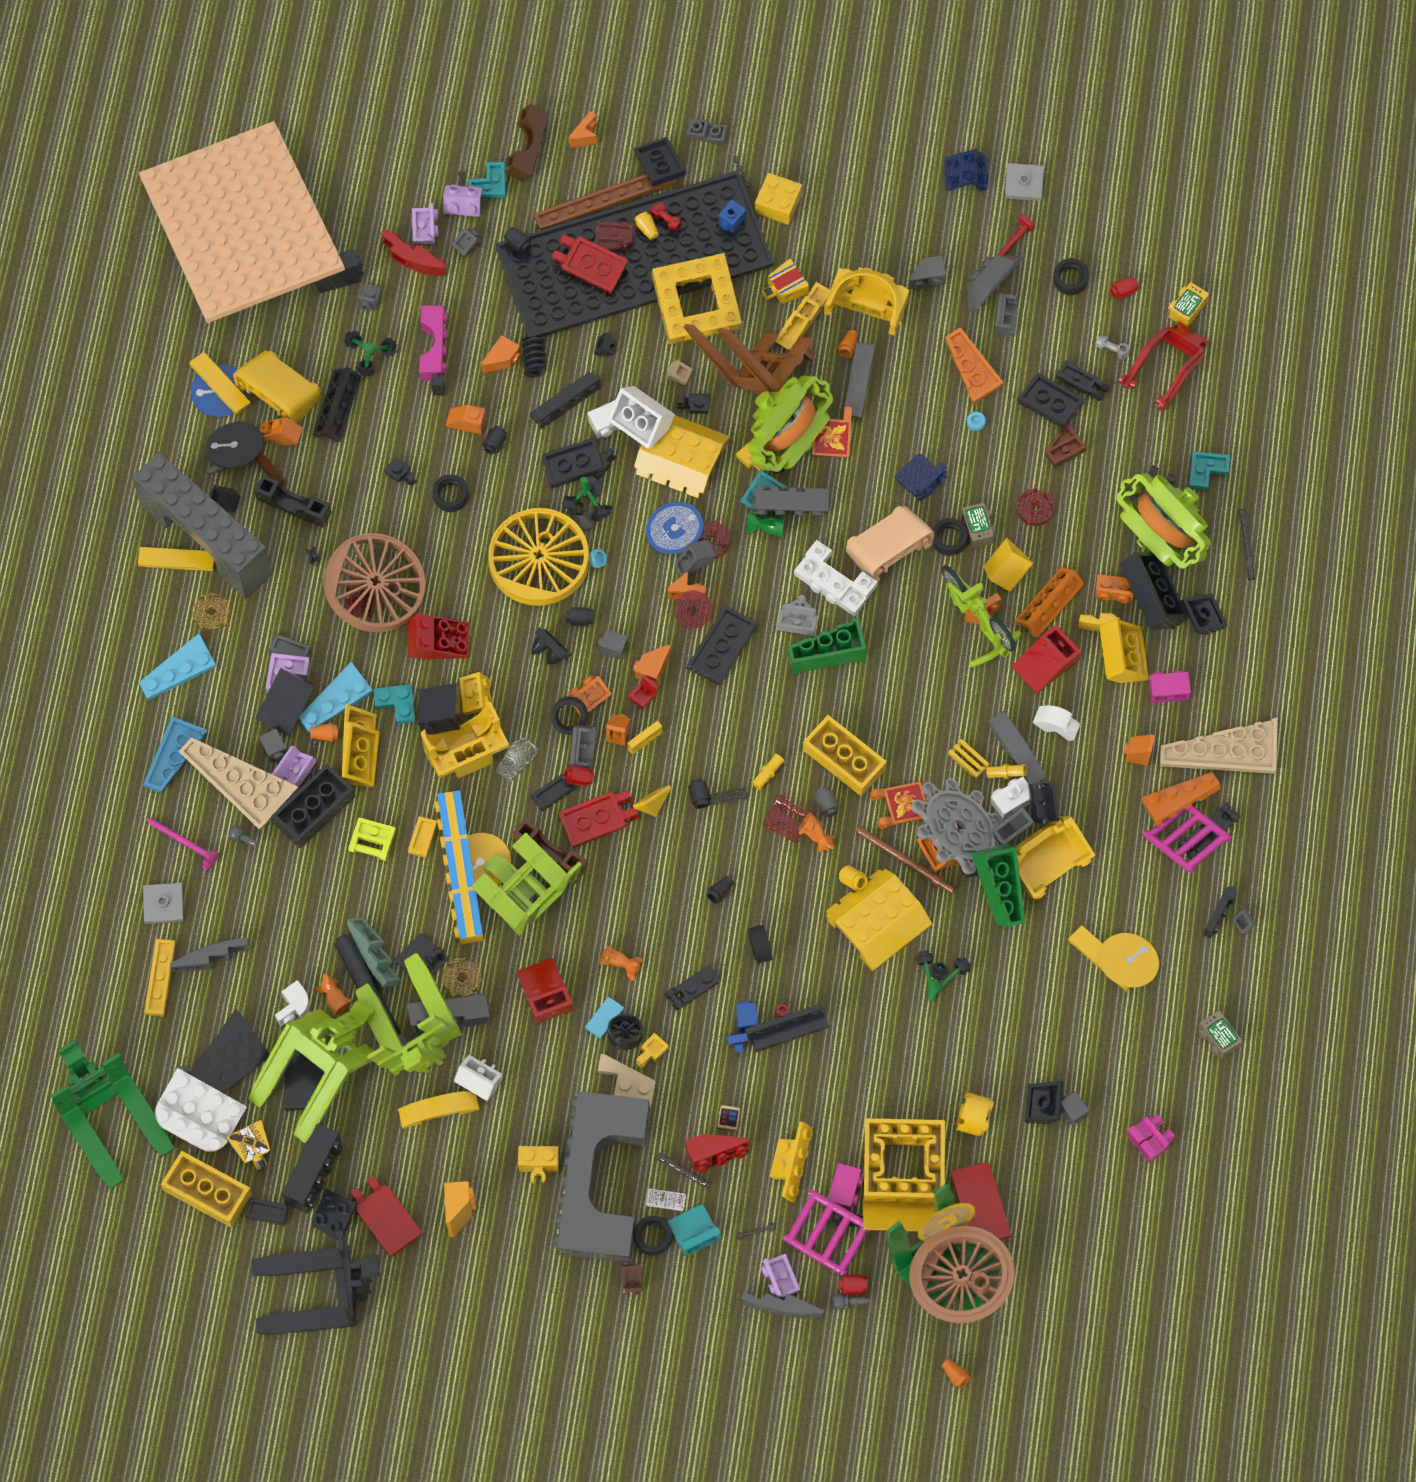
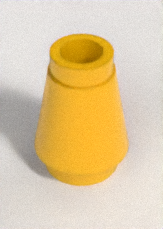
[634,212,659,240]

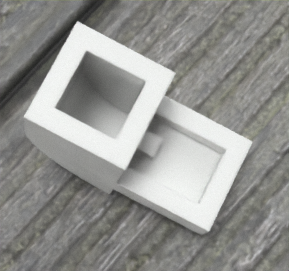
[1033,705,1080,741]
[275,980,310,1027]

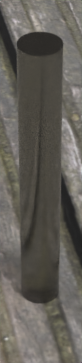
[656,1153,711,1189]

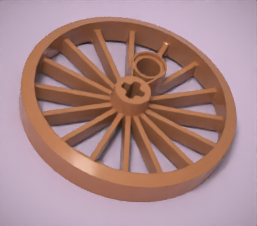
[323,533,425,632]

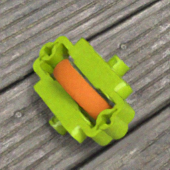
[748,375,833,472]
[1116,473,1211,568]

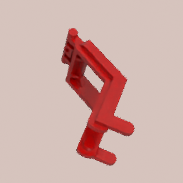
[1118,321,1209,411]

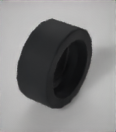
[1053,258,1089,295]
[433,474,469,512]
[933,518,968,556]
[551,696,588,735]
[748,925,772,964]
[634,1215,672,1256]

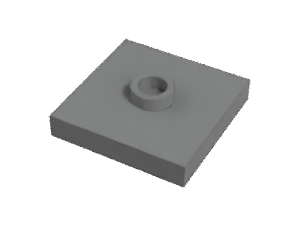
[1005,163,1044,201]
[143,883,184,924]

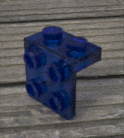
[945,148,989,191]
[895,453,947,501]

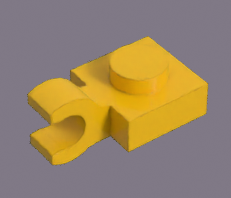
[736,442,766,472]
[636,1033,669,1069]

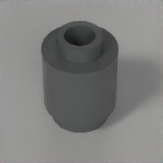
[815,787,839,817]

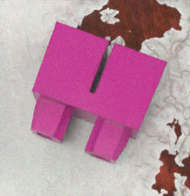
[1126,1114,1175,1164]

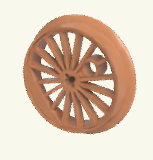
[910,1226,1014,1323]

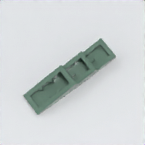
[347,917,401,988]

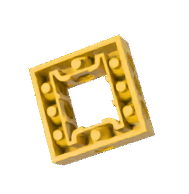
[652,253,742,345]
[864,1118,945,1204]

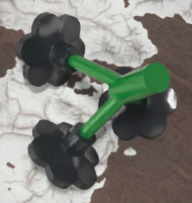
[562,476,613,522]

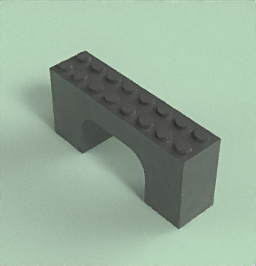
[132,452,272,599]
[554,1091,650,1264]

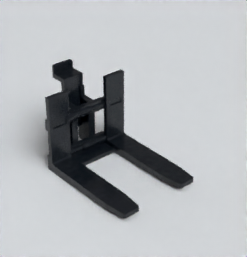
[251,1230,380,1335]

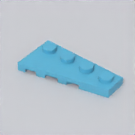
[139,634,216,700]
[299,662,373,734]

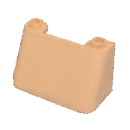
[846,506,934,581]

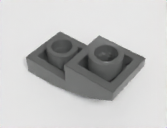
[687,119,729,144]

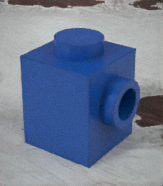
[718,199,746,233]

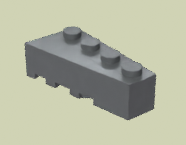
[407,994,491,1037]

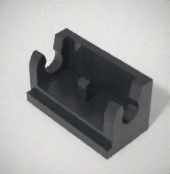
[1028,781,1059,823]

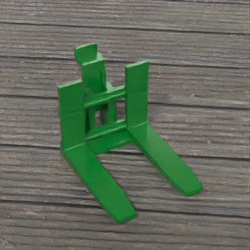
[50,1040,174,1189]
[887,1184,1001,1311]

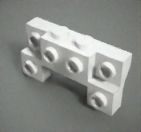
[794,540,878,617]

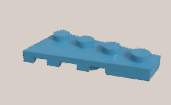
[143,717,207,793]

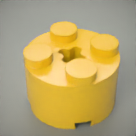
[956,1092,994,1137]

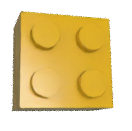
[755,173,802,225]

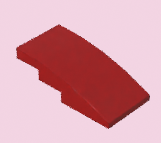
[950,1162,1011,1240]

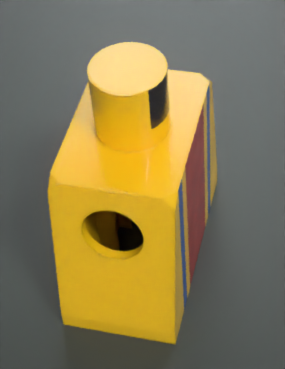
[762,259,809,303]

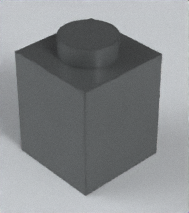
[598,630,628,660]
[259,729,287,762]
[1061,1092,1090,1127]

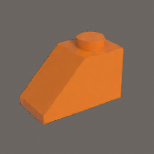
[481,335,522,373]
[446,405,486,434]
[633,645,671,684]
[606,714,631,746]
[1123,734,1155,766]

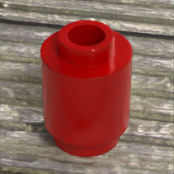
[1110,277,1139,300]
[564,765,594,787]
[838,1274,868,1295]

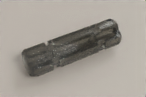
[710,788,748,805]

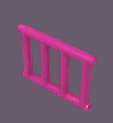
[1143,805,1232,873]
[782,1189,871,1275]

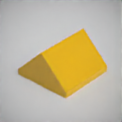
[983,538,1034,592]

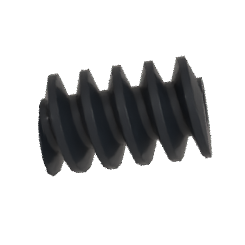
[522,336,547,378]

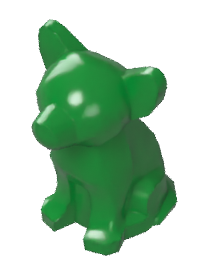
[746,513,784,538]

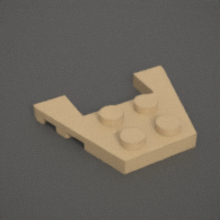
[598,1054,656,1116]

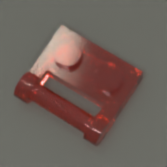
[763,795,814,843]

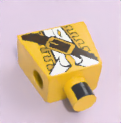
[226,1120,270,1170]

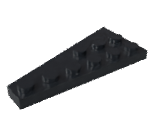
[190,1009,270,1093]

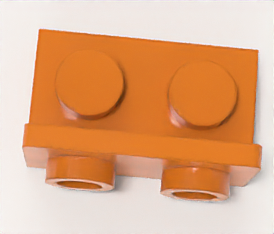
[1095,574,1134,603]
[567,675,612,717]

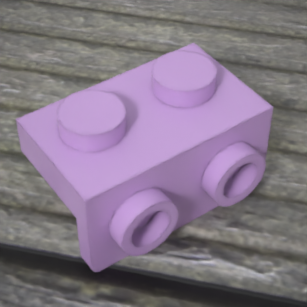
[443,185,482,217]
[412,203,439,244]
[272,746,317,787]
[761,1254,800,1299]

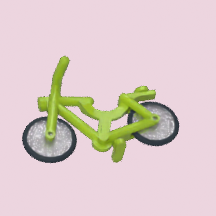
[941,565,1022,668]

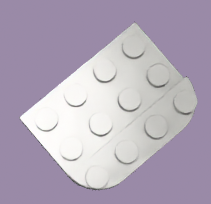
[155,1068,246,1152]

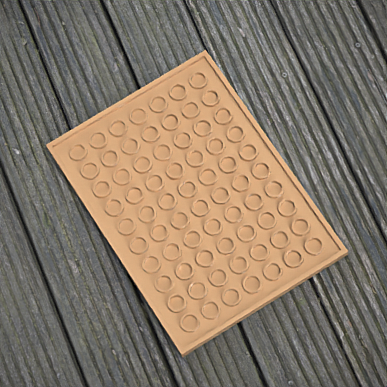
[139,121,345,323]

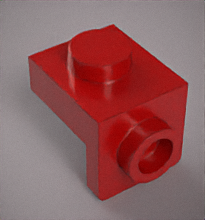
[628,675,659,710]

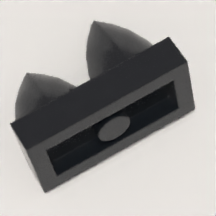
[531,627,572,664]

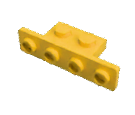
[770,1122,813,1202]

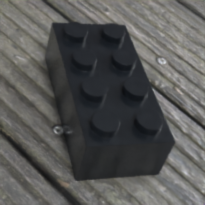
[1120,552,1189,630]
[271,764,356,849]
[282,1123,343,1214]

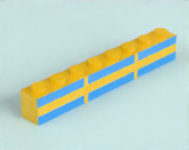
[434,790,484,944]

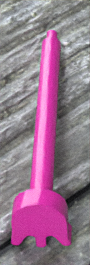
[146,818,219,870]

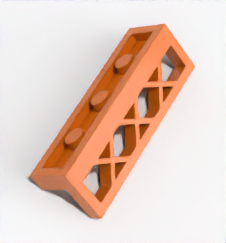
[1015,567,1084,638]

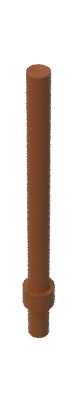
[855,826,956,894]

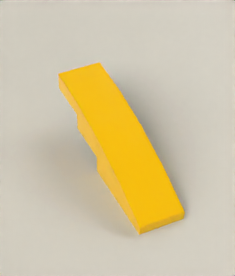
[775,282,830,351]

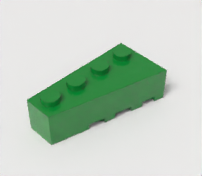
[788,617,866,674]
[971,845,1025,927]

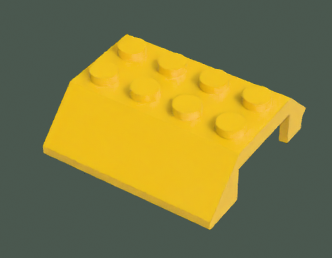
[634,415,731,498]
[826,869,932,972]

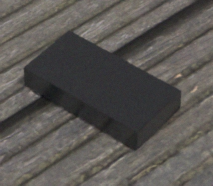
[531,774,574,812]
[245,1197,289,1226]

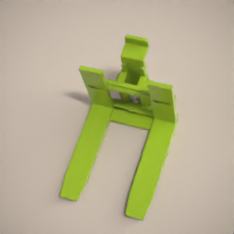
[471,833,582,936]
[355,953,462,1075]
[249,999,375,1143]

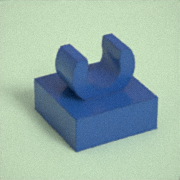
[726,1032,748,1053]

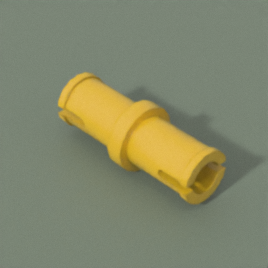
[751,753,785,790]
[986,764,1027,779]

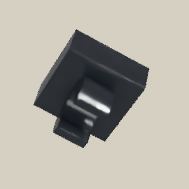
[593,332,617,357]

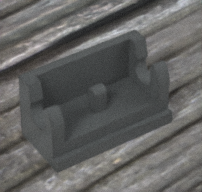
[995,293,1019,336]
[570,724,596,766]

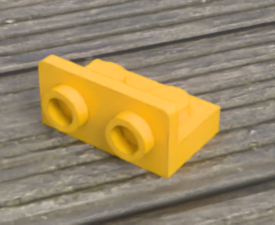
[459,672,493,715]

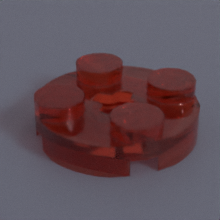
[1016,488,1054,527]
[697,521,730,559]
[674,590,712,629]

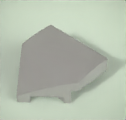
[777,594,817,636]

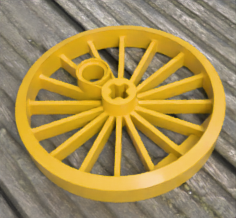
[488,508,590,606]

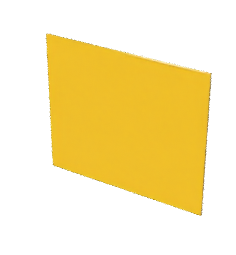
[863,1199,935,1231]

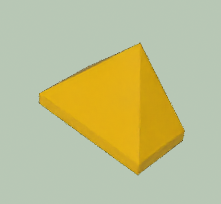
[633,785,671,817]

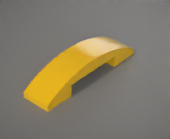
[398,1091,480,1128]

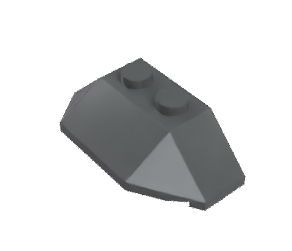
[967,255,1023,312]

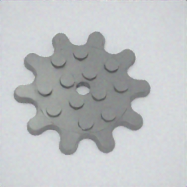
[911,778,1008,874]

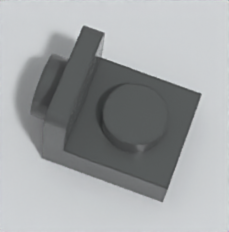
[451,227,483,257]
[357,284,382,310]

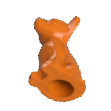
[798,812,836,853]
[599,946,643,981]
[315,973,353,1017]

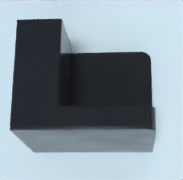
[210,485,241,513]

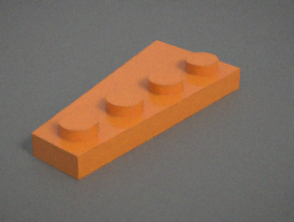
[945,327,1004,404]
[1141,772,1221,827]

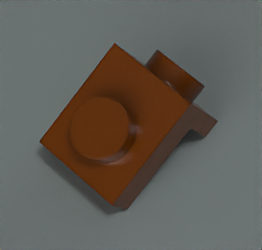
[621,1263,643,1295]

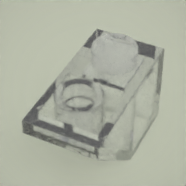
[495,737,539,783]

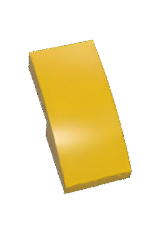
[1078,613,1120,631]

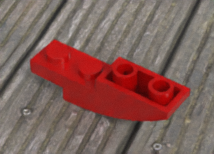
[381,229,447,276]

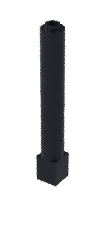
[334,935,408,1046]

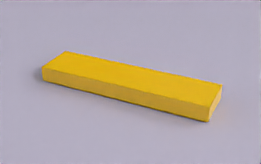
[190,352,251,415]
[138,547,215,571]
[1068,925,1131,992]
[144,939,176,1017]

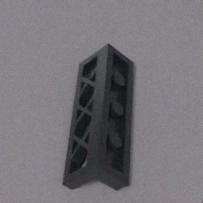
[313,367,361,442]
[530,372,601,429]
[745,1004,830,1052]

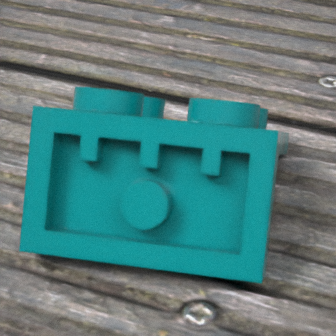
[668,1204,721,1257]

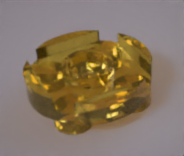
[192,593,231,631]
[442,958,482,997]

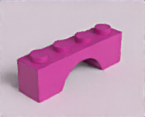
[419,306,448,381]

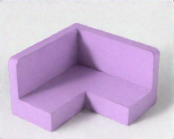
[266,653,311,694]

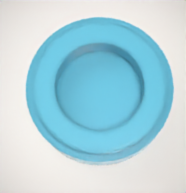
[967,412,986,431]
[589,548,607,568]

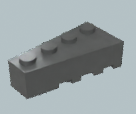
[752,486,829,516]

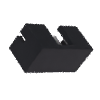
[431,375,445,396]

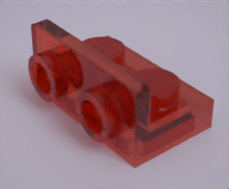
[345,577,375,618]

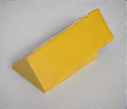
[342,704,380,787]

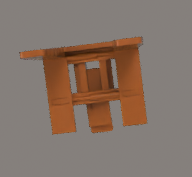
[684,324,816,395]

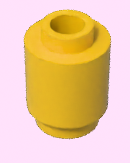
[839,865,868,890]

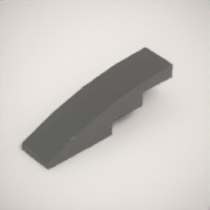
[843,342,875,418]
[987,711,1047,784]
[170,937,249,973]
[741,1292,824,1319]

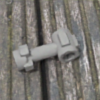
[1095,335,1130,360]

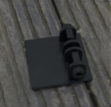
[394,933,449,975]
[311,1189,357,1239]

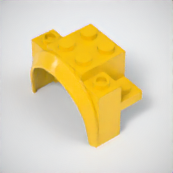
[824,267,909,336]
[420,702,509,779]

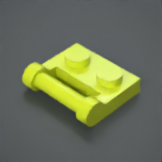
[349,818,396,861]

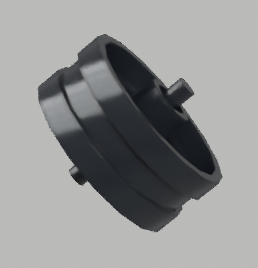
[608,1014,643,1050]

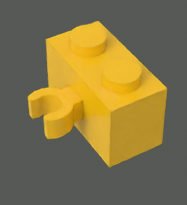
[518,1146,559,1183]

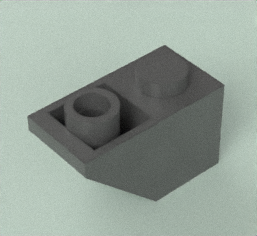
[909,255,946,289]

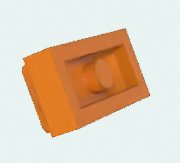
[568,111,597,148]
[668,572,706,600]
[964,593,1001,625]

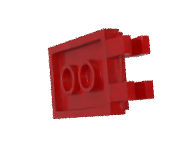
[552,234,628,294]
[558,790,639,848]
[351,1176,423,1258]

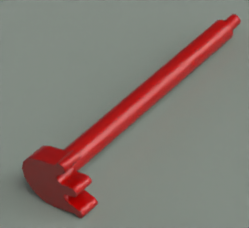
[996,213,1035,256]

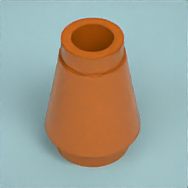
[838,330,858,358]
[310,723,338,742]
[942,1358,971,1389]

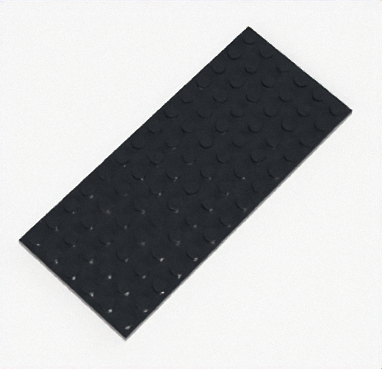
[495,170,774,337]

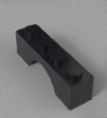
[254,474,332,528]

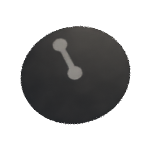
[206,422,263,468]

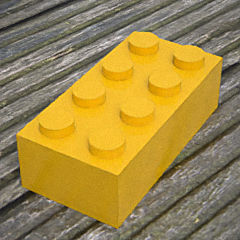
[803,715,887,797]
[161,1151,252,1228]

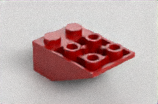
[407,613,469,659]
[1012,625,1081,694]
[516,958,573,1024]
[685,1134,749,1173]

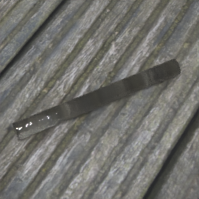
[1238,509,1256,581]

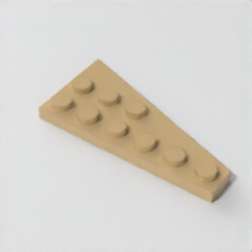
[1160,717,1278,774]
[178,737,300,830]

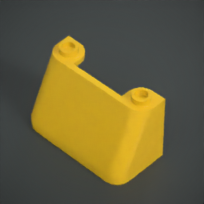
[233,350,321,424]
[1015,816,1096,900]

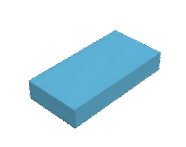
[585,997,624,1040]

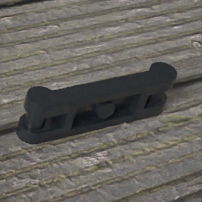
[1177,803,1241,860]

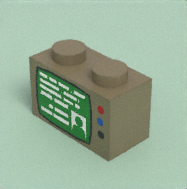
[961,503,996,549]
[1198,1010,1242,1059]

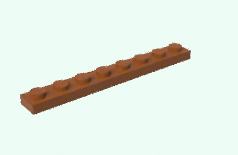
[534,174,677,230]

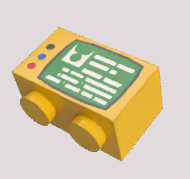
[1168,282,1209,327]

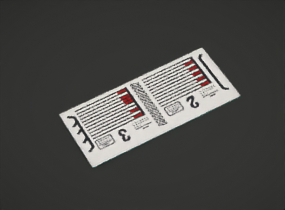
[646,1189,686,1211]

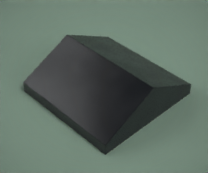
[1181,594,1228,635]
[1025,1081,1064,1124]

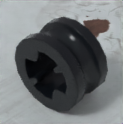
[306,547,320,565]

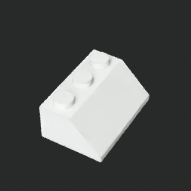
[608,386,675,449]

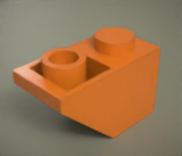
[260,417,303,446]

